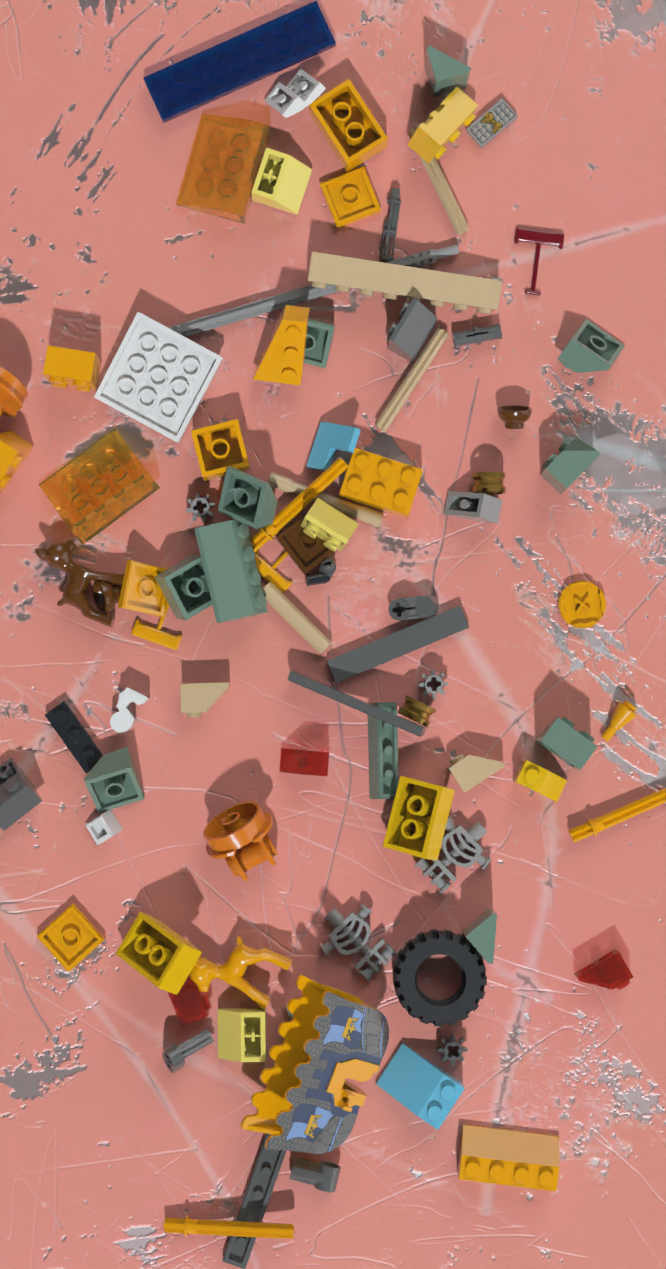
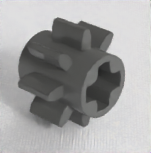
[437,1033,468,1066]

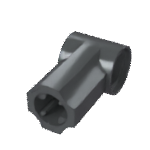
[289,1157,341,1192]

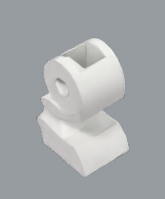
[110,687,150,733]

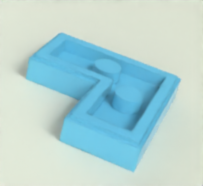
[306,421,361,471]

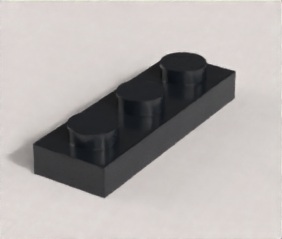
[45,701,103,774]

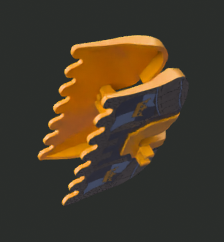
[240,974,389,1154]

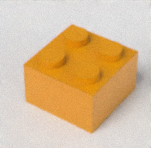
[43,345,101,392]
[191,419,251,481]

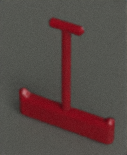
[514,227,564,296]

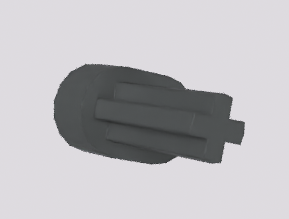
[162,1029,214,1073]

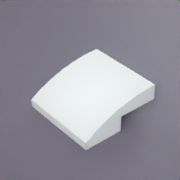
[264,68,326,118]

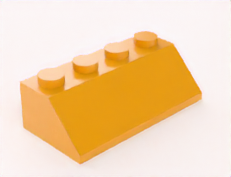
[457,1124,559,1192]

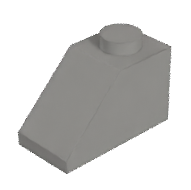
[444,491,502,524]

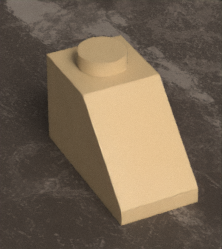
[180,682,230,718]
[447,753,505,793]

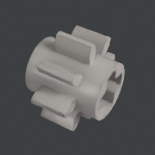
[186,493,216,523]
[418,669,449,699]

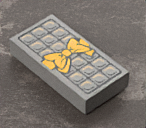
[466,99,518,149]

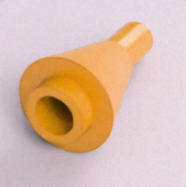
[601,700,638,742]

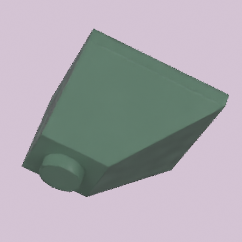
[557,319,625,373]
[84,747,145,813]

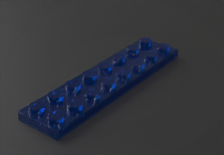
[143,1,336,123]

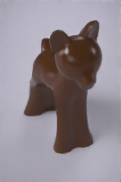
[35,540,124,628]

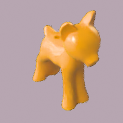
[189,936,292,1010]

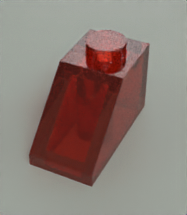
[279,748,329,776]
[574,949,633,990]
[168,982,212,1027]

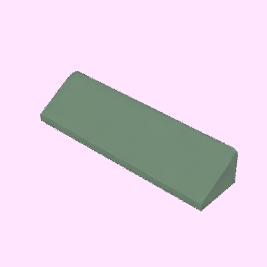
[368,702,399,799]

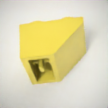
[251,148,312,215]
[301,498,358,552]
[218,1008,267,1062]

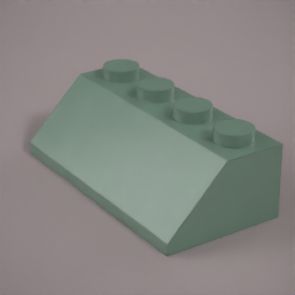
[194,520,268,623]

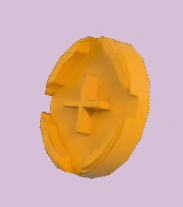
[558,581,606,629]

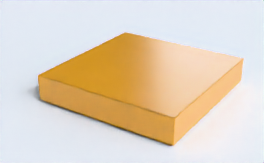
[319,166,381,229]
[118,560,167,617]
[36,903,105,973]

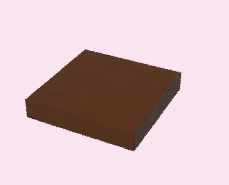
[275,511,337,576]

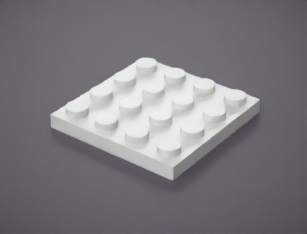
[94,312,223,443]

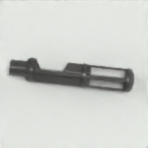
[379,188,401,262]

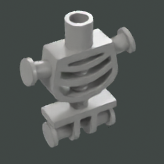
[414,816,492,893]
[320,903,397,981]

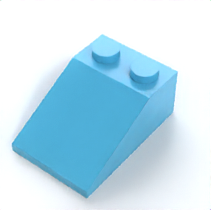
[376,1043,465,1130]

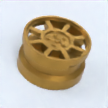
[472,472,506,495]
[397,695,436,728]

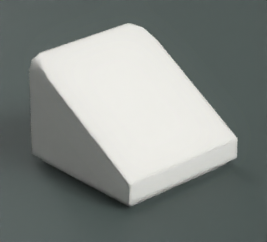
[85,810,122,845]

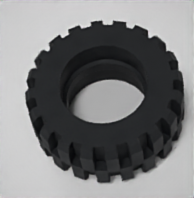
[393,929,487,1026]

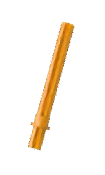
[250,458,348,552]
[568,788,666,843]
[163,1216,295,1239]

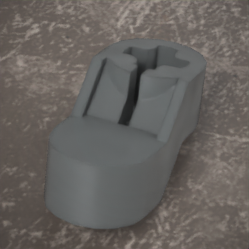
[388,595,439,620]

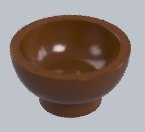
[497,405,532,429]
[93,580,120,614]

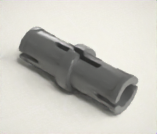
[452,324,502,347]

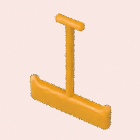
[255,551,292,593]
[131,601,182,650]

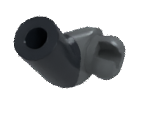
[305,558,336,586]

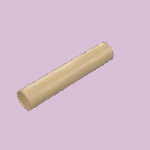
[262,582,332,654]

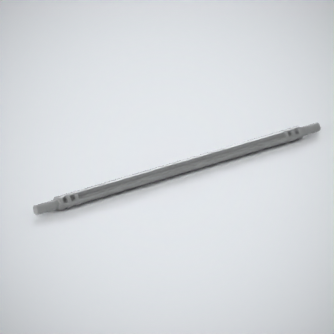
[168,244,459,337]

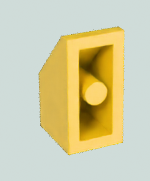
[513,759,567,802]

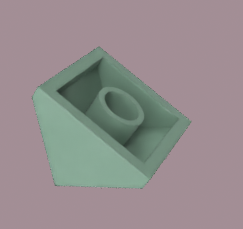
[424,45,471,97]
[304,319,335,368]
[462,909,497,964]

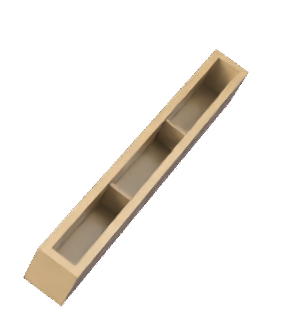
[307,251,502,314]

